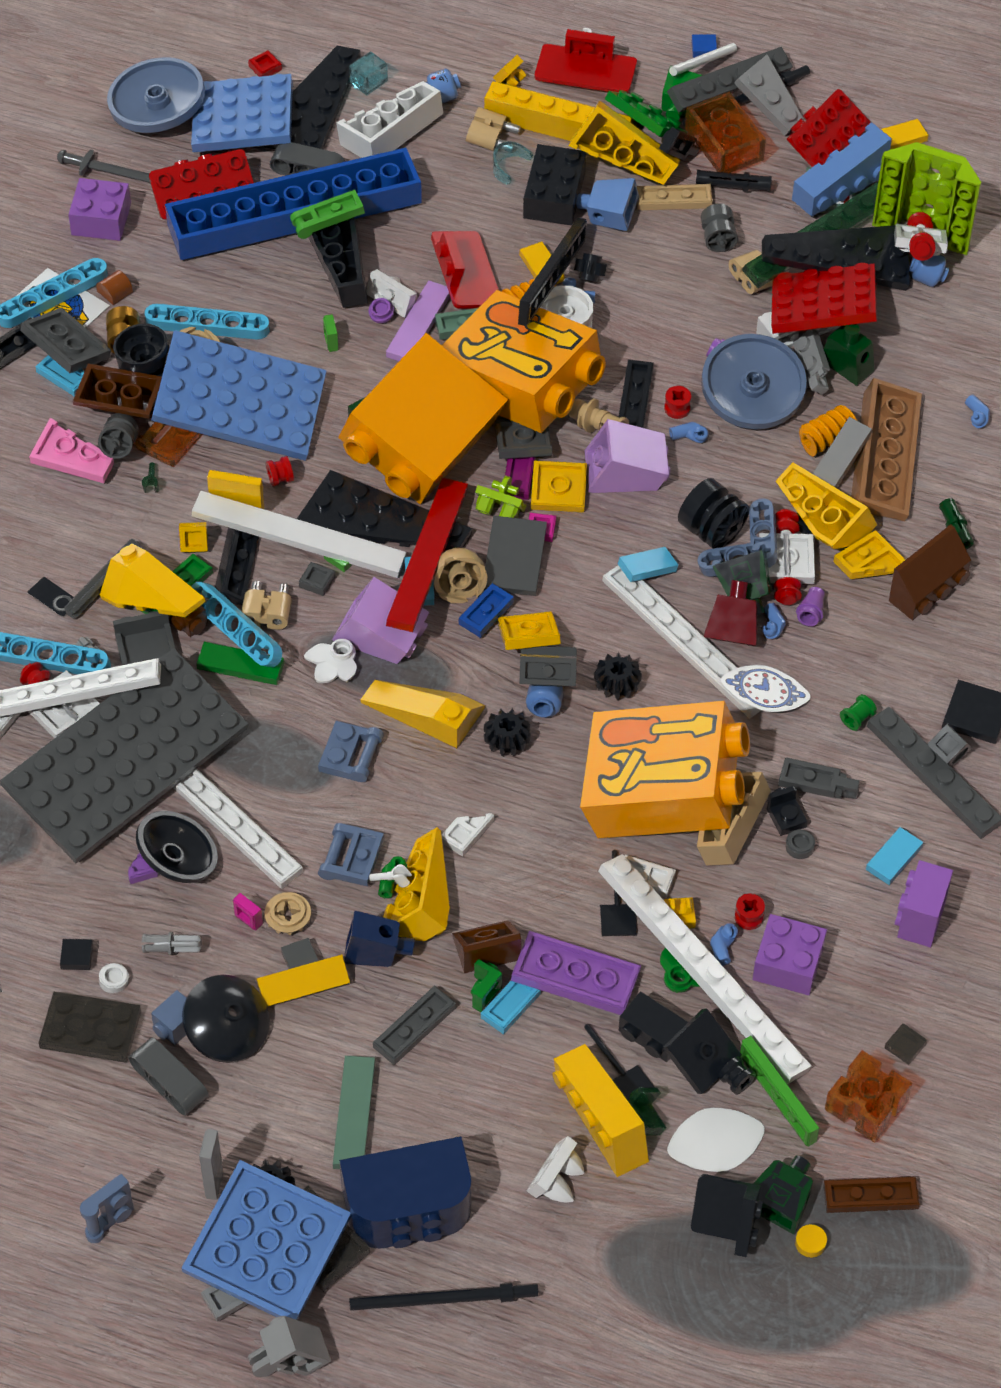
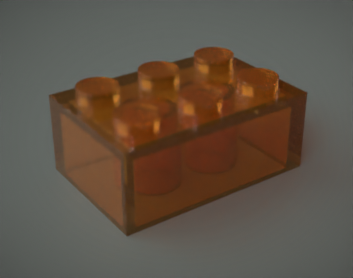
[685,92,766,173]

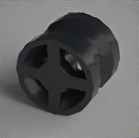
[718,1056,756,1095]

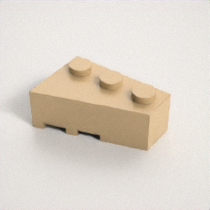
[697,772,771,866]

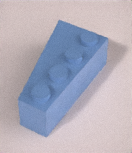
[792,122,892,217]

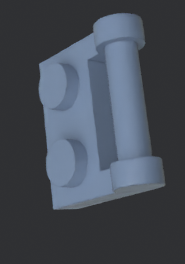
[318,721,384,782]
[318,823,384,887]
[80,1174,134,1243]

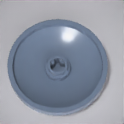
[107,57,205,133]
[701,334,807,429]

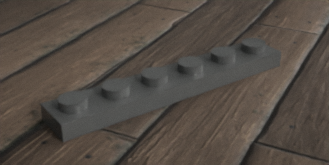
[667,46,793,113]
[867,707,1001,839]

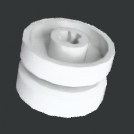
[541,286,593,328]

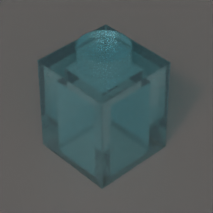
[349,51,388,96]

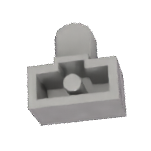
[248,1316,331,1377]

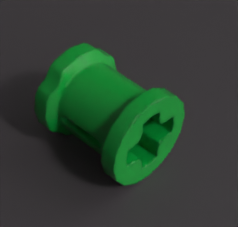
[840,694,877,731]

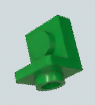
[471,959,502,1012]

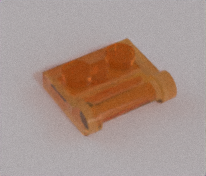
[134,422,202,468]

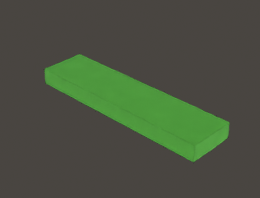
[740,1036,819,1147]

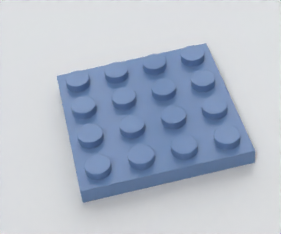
[191,74,293,152]
[181,1160,351,1320]

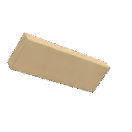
[637,184,712,210]

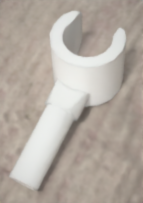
[369,864,412,888]

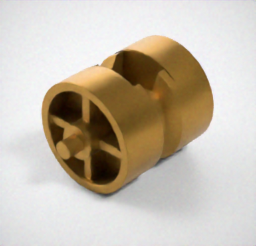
[106,306,140,354]

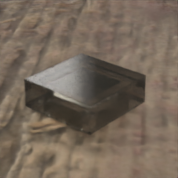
[885,1023,927,1065]

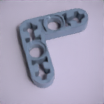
[697,499,777,577]

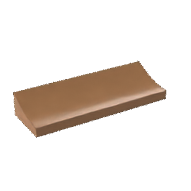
[851,378,922,522]

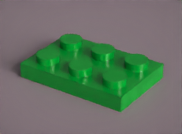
[605,90,687,137]

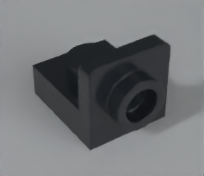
[767,786,808,836]

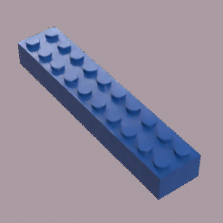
[165,148,422,260]

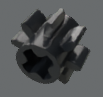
[574,253,607,282]

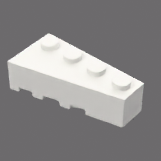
[336,81,443,158]

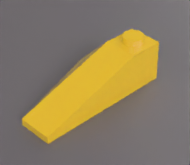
[776,462,877,549]
[99,544,206,617]
[360,680,485,748]
[383,827,450,941]

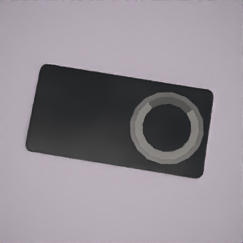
[27,577,74,617]

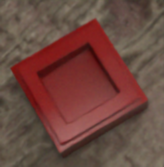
[248,50,282,77]

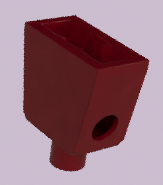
[704,580,757,646]

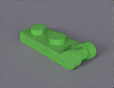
[290,190,365,239]

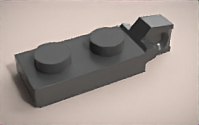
[778,757,860,799]

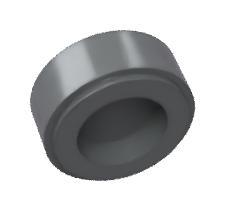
[785,829,815,859]

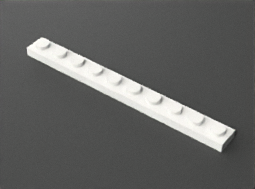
[598,854,811,1084]

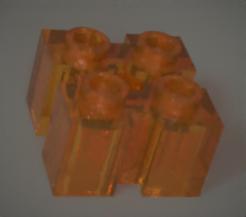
[825,1050,913,1143]

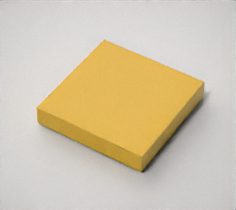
[531,461,587,512]
[207,470,265,510]
[498,611,561,650]

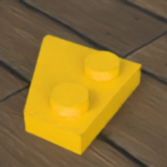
[833,530,905,579]

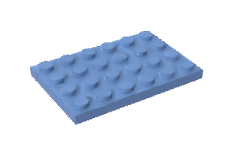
[151,330,326,461]

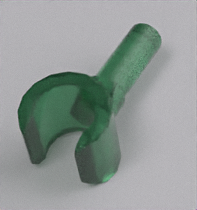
[142,462,159,493]

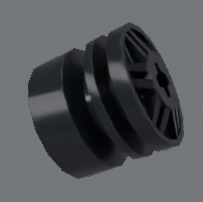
[113,324,170,377]
[678,478,750,549]

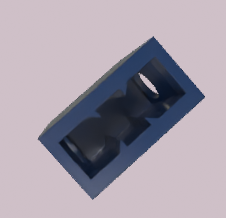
[344,911,414,967]

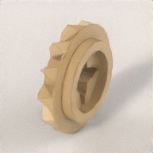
[264,892,311,935]

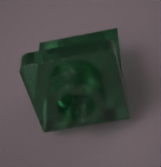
[628,1087,667,1136]

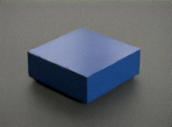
[691,34,717,58]

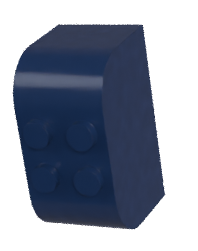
[339,1136,471,1249]

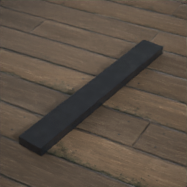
[518,218,587,326]

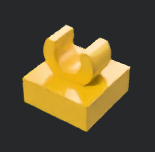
[493,54,526,86]
[179,522,208,552]
[664,897,696,929]

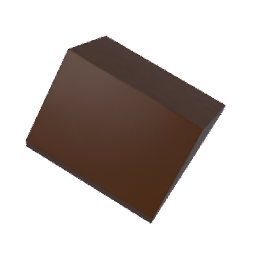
[452,920,521,973]

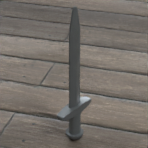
[57,150,150,182]

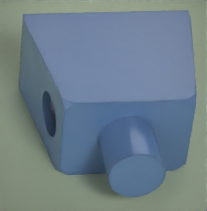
[576,178,639,231]

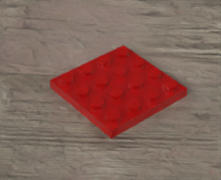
[771,263,877,334]

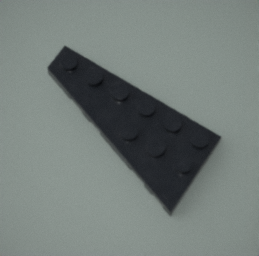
[260,45,361,150]

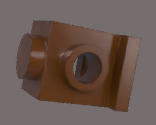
[168,606,207,637]

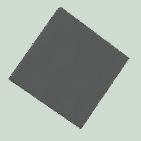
[495,419,552,459]

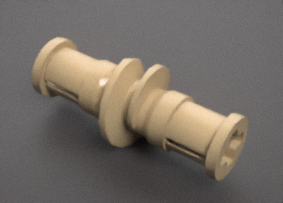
[567,398,629,433]

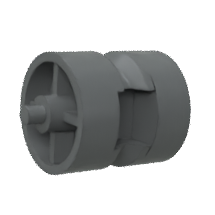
[700,204,738,252]
[98,413,139,459]

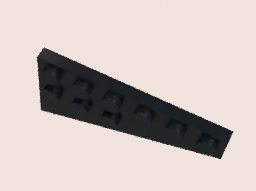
[762,224,909,291]
[297,470,472,552]

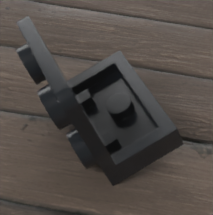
[691,1174,764,1257]

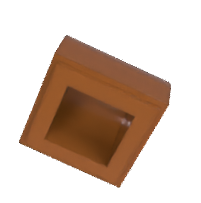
[96,270,133,305]

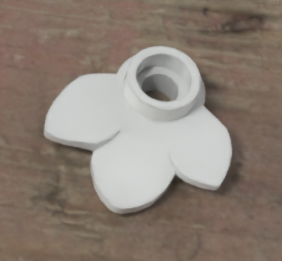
[304,639,357,683]

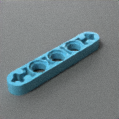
[0,258,108,328]
[145,304,270,340]
[191,582,282,667]
[0,632,111,675]

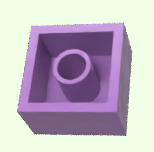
[68,178,131,241]
[894,860,953,948]
[752,914,827,995]

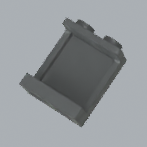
[113,611,176,665]
[519,646,577,686]

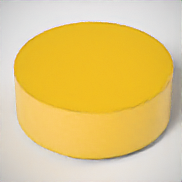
[795,1224,827,1258]

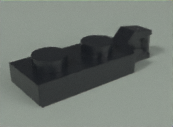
[659,127,700,160]

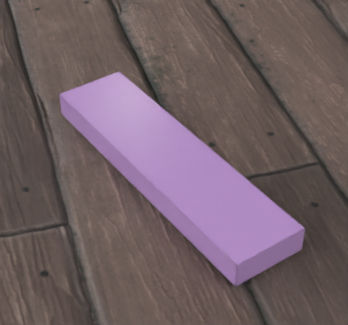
[386,280,450,361]

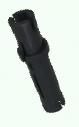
[696,169,772,192]

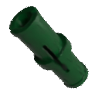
[939,498,974,550]

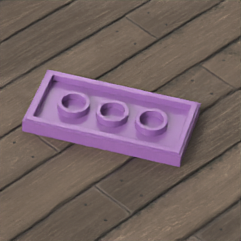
[511,931,641,1015]

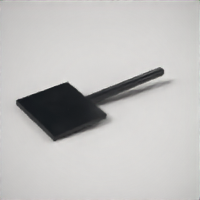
[600,850,637,936]
[584,1024,658,1108]

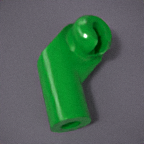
[378,856,407,898]

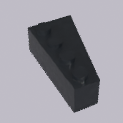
[307,217,368,308]

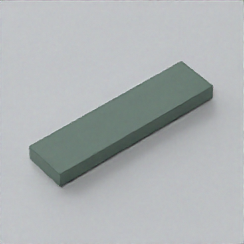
[333,1056,375,1169]

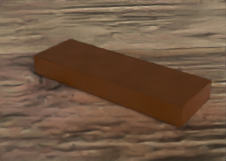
[823,1177,920,1213]

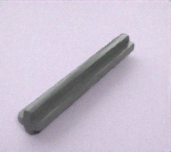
[64,539,141,619]

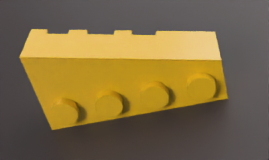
[568,101,680,185]
[552,1044,649,1177]

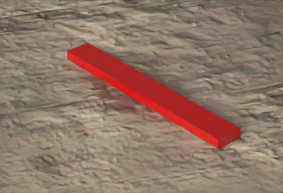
[386,478,468,632]

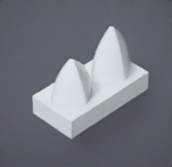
[366,269,418,318]
[526,1136,584,1203]

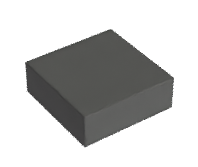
[299,562,335,596]
[281,938,319,969]

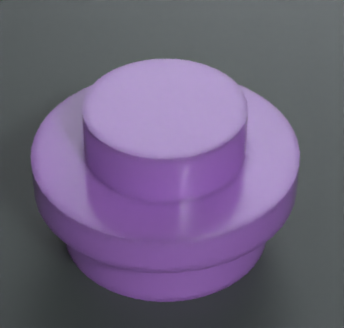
[368,298,394,323]

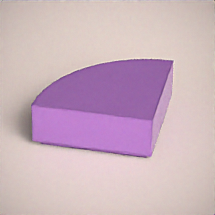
[128,853,158,884]

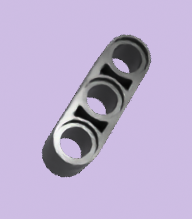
[269,142,345,176]
[128,1037,209,1116]

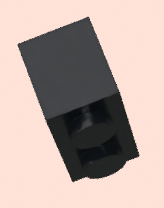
[618,991,688,1062]

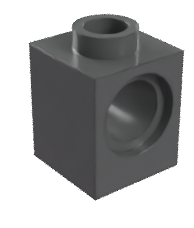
[927,724,972,767]

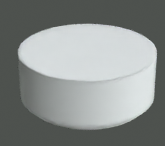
[99,963,129,993]

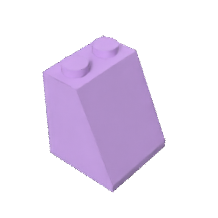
[584,419,670,493]
[332,577,429,664]

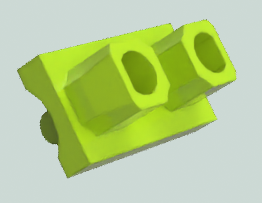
[475,476,527,518]

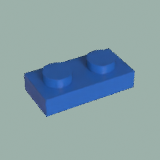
[459,583,514,638]

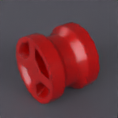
[664,386,691,419]
[266,456,294,487]
[735,893,765,930]

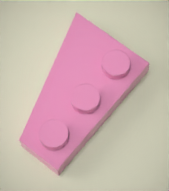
[29,418,114,483]

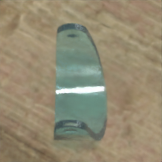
[493,141,533,184]

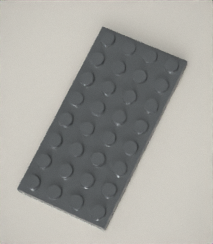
[0,648,248,864]

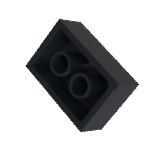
[523,144,586,226]

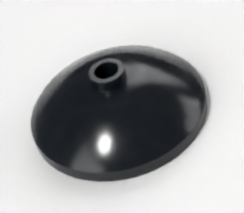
[136,811,218,883]
[182,975,270,1063]

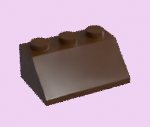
[72,363,162,419]
[889,524,971,621]

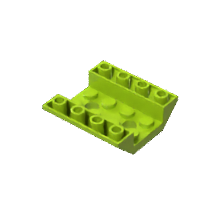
[872,142,981,256]

